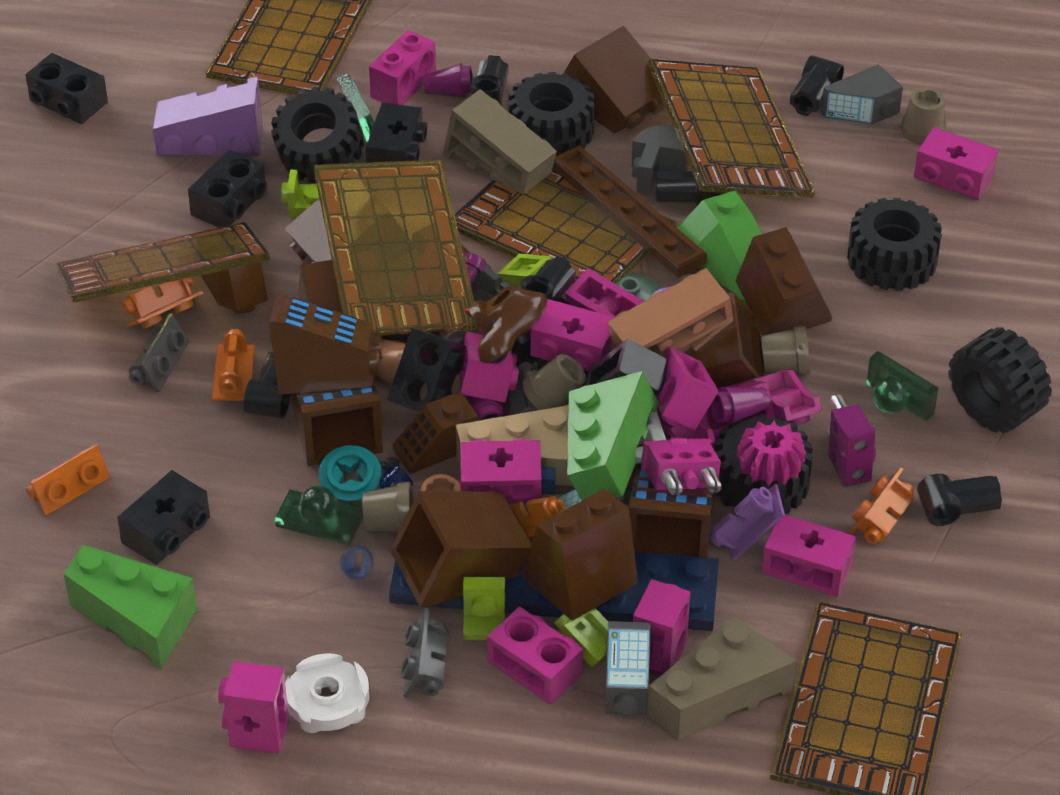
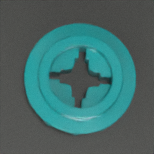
[319,445,381,505]

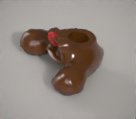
[465,284,548,364]

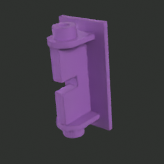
[709,484,785,561]

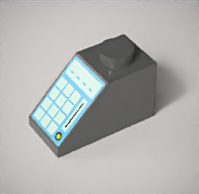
[821,64,903,124]
[605,621,651,716]

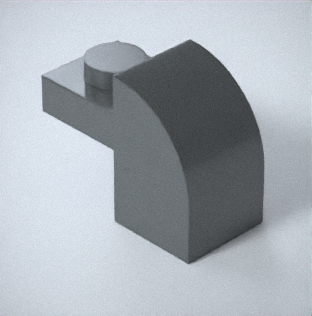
[632,125,693,195]

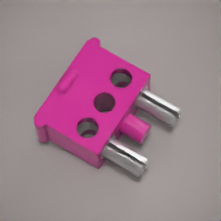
[641,438,722,495]

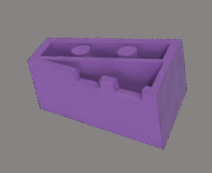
[153,76,263,156]

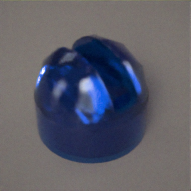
[379,465,414,489]
[340,546,374,579]

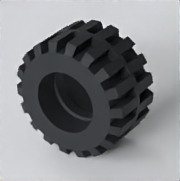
[508,72,594,156]
[271,87,364,183]
[847,198,942,291]
[948,327,1052,433]
[714,415,813,515]

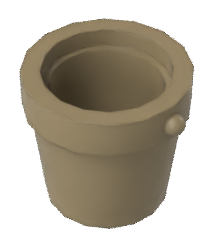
[901,87,946,144]
[761,326,810,375]
[523,354,586,410]
[362,482,414,532]

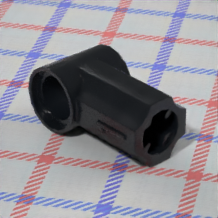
[471,55,509,106]
[790,55,844,116]
[656,167,725,206]
[520,256,576,301]
[244,352,290,419]
[917,474,1002,526]

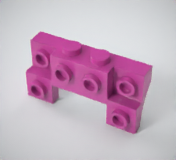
[657,369,822,444]

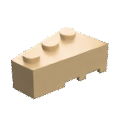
[456,405,573,486]

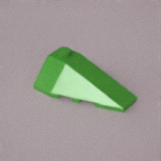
[677,191,762,311]

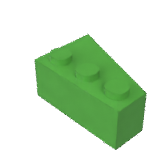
[567,371,659,500]
[64,545,197,669]

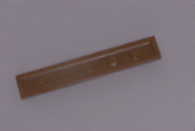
[552,145,707,278]

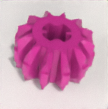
[737,420,806,487]

